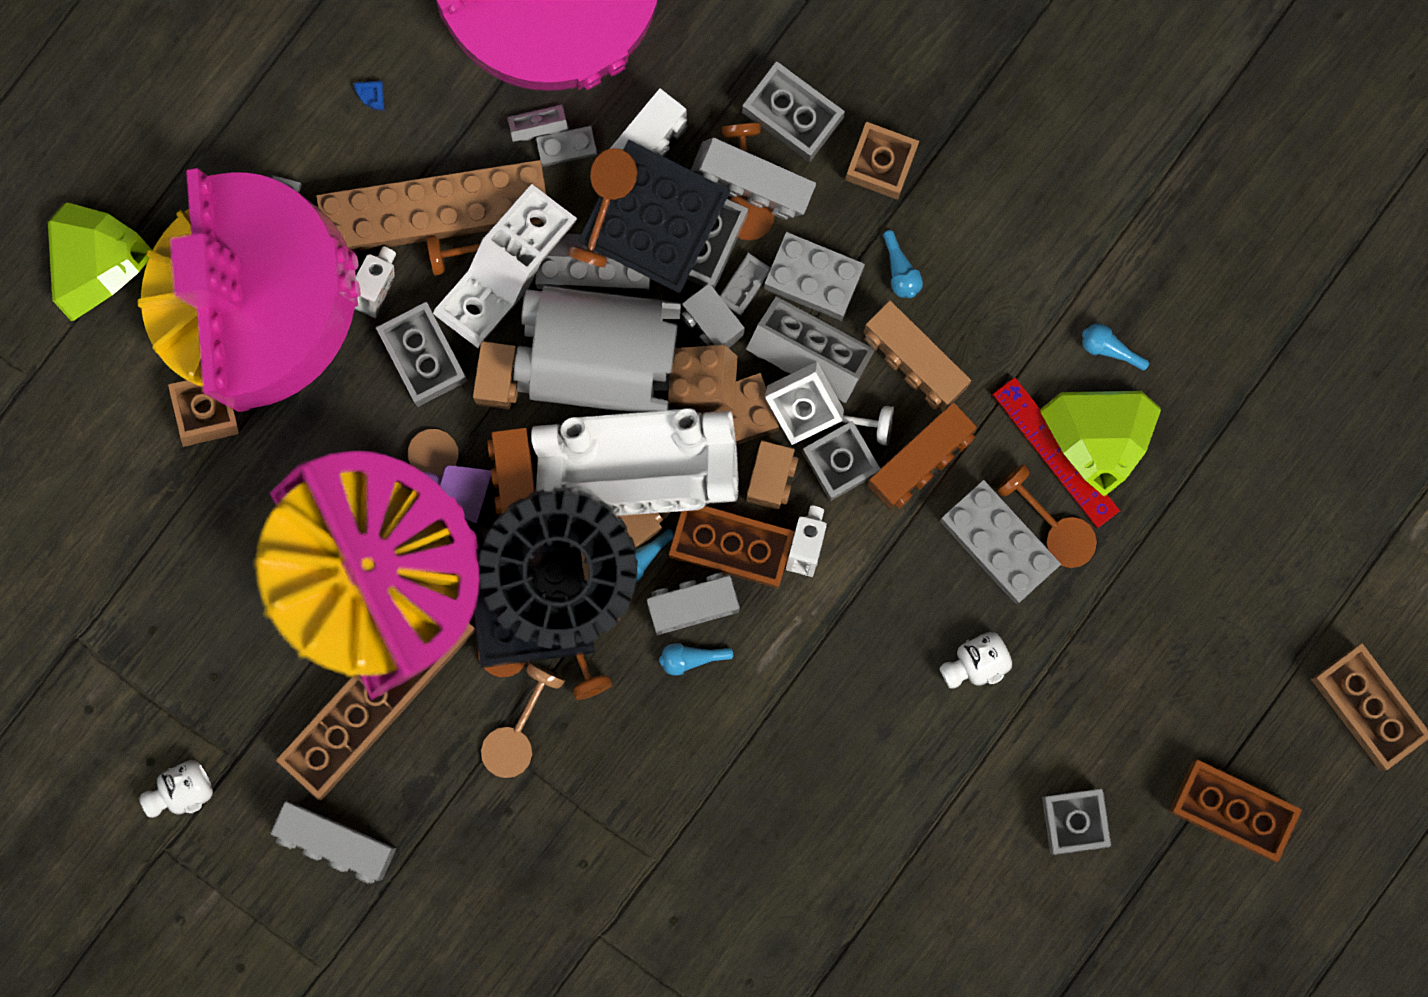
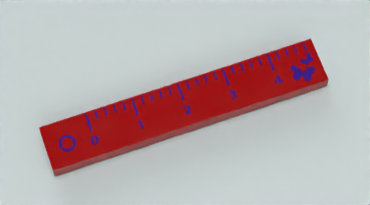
[992,378,1120,529]

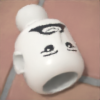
[940,632,1012,688]
[139,760,213,817]

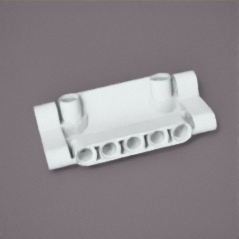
[532,408,738,516]

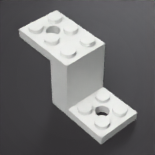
[433,184,577,348]

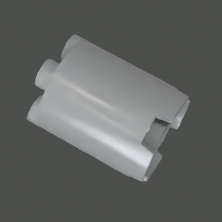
[514,286,681,413]

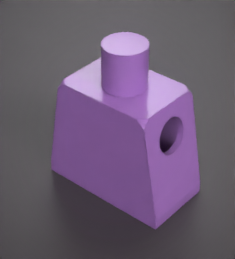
[425,465,492,523]

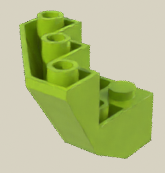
[48,202,152,321]
[1040,391,1161,496]

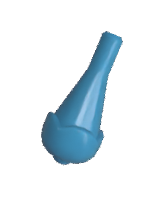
[883,230,923,298]
[1082,323,1149,370]
[636,529,675,582]
[659,643,733,676]

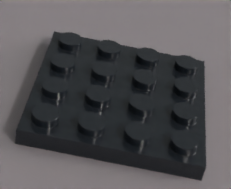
[578,139,731,293]
[474,542,595,668]

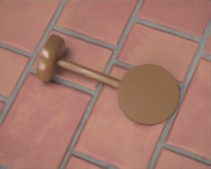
[408,429,458,476]
[481,662,565,778]

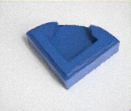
[354,81,384,111]

